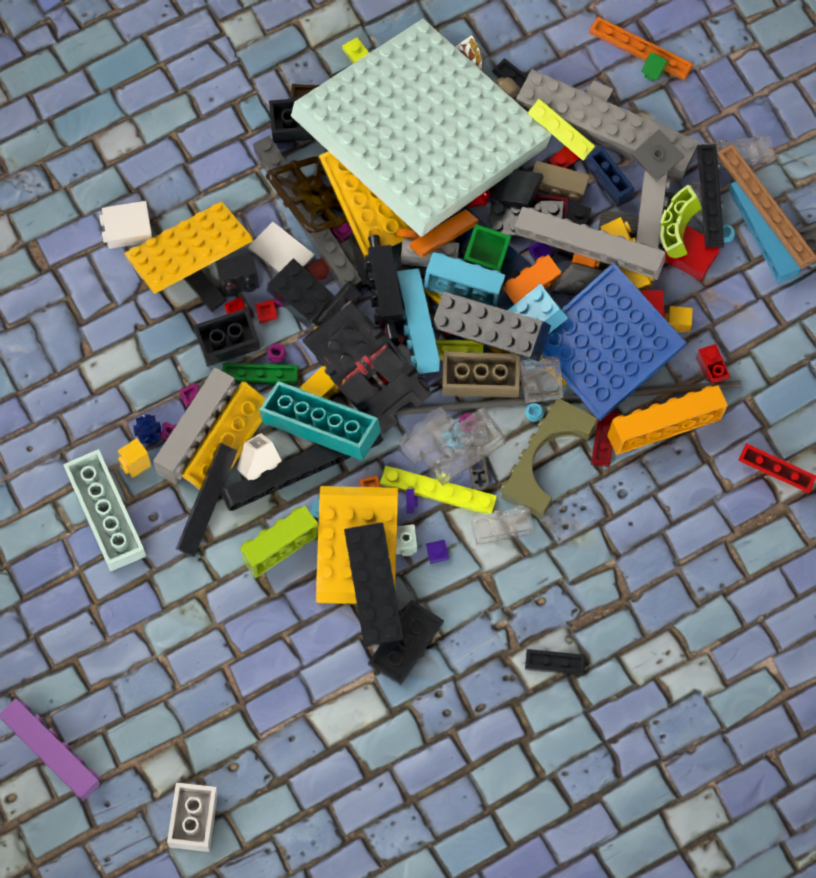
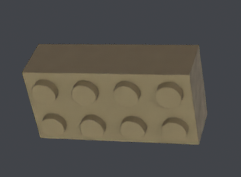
[442,352,520,398]

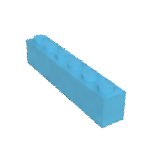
[397,269,440,374]

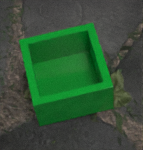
[463,224,511,272]

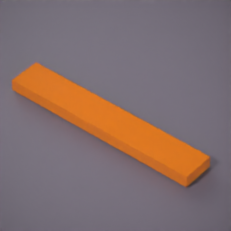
[589,17,693,81]

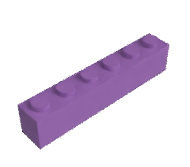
[0,699,101,801]

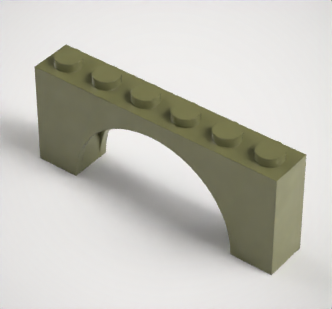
[500,398,598,519]

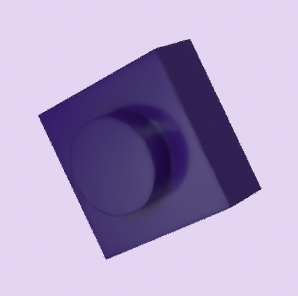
[528,242,554,262]
[406,489,418,513]
[426,540,449,564]

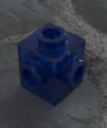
[133,414,162,444]

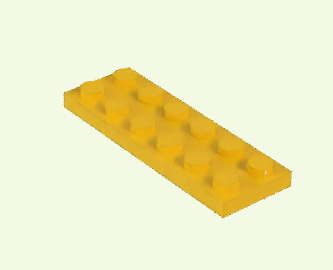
[181,382,266,490]

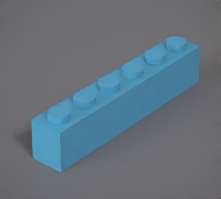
[729,182,801,284]

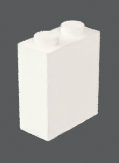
[99,201,152,249]

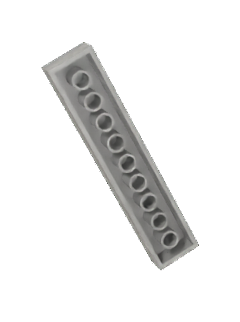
[516,70,699,181]

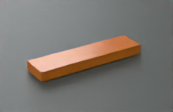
[410,209,478,258]

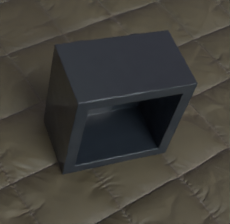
[215,253,259,297]

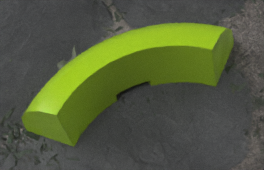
[660,184,702,258]

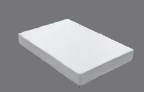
[248,222,315,273]

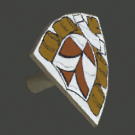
[455,35,483,72]

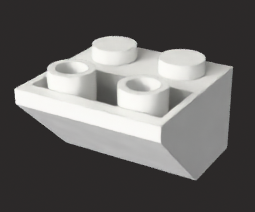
[237,433,282,480]

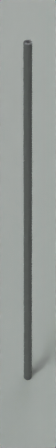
[394,380,741,416]

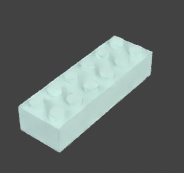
[63,449,146,572]

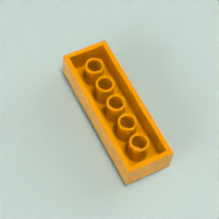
[607,385,728,455]

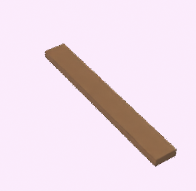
[717,144,816,270]

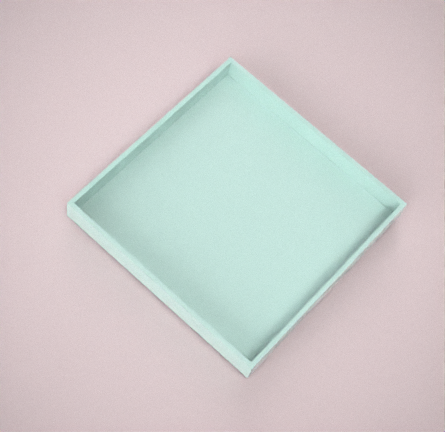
[291,19,552,237]

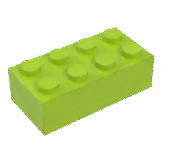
[240,505,318,579]

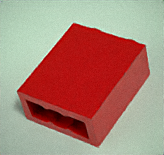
[663,225,721,281]

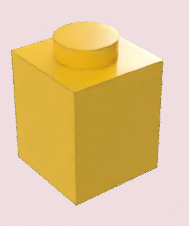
[665,306,693,333]

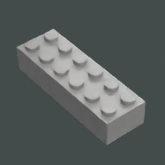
[153,368,236,485]

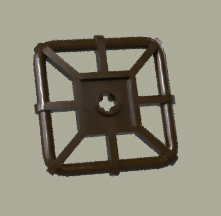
[266,156,348,234]

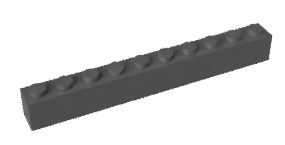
[253,135,362,291]

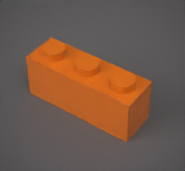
[502,255,562,305]

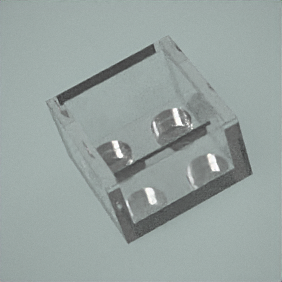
[519,356,563,403]

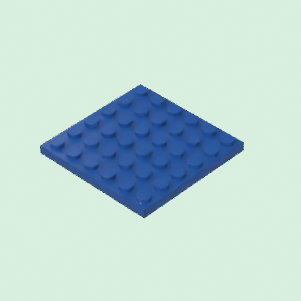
[542,263,687,421]

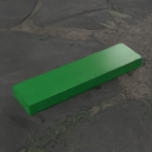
[222,363,299,385]

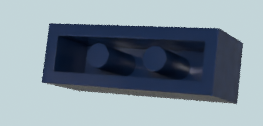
[586,147,634,207]

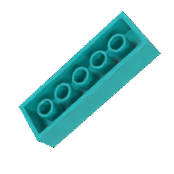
[259,381,381,461]

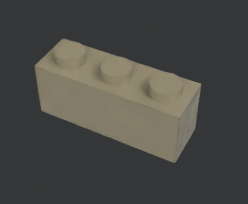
[533,161,590,202]

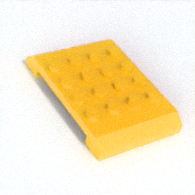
[316,486,399,604]

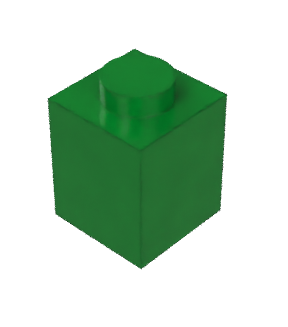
[641,52,669,82]

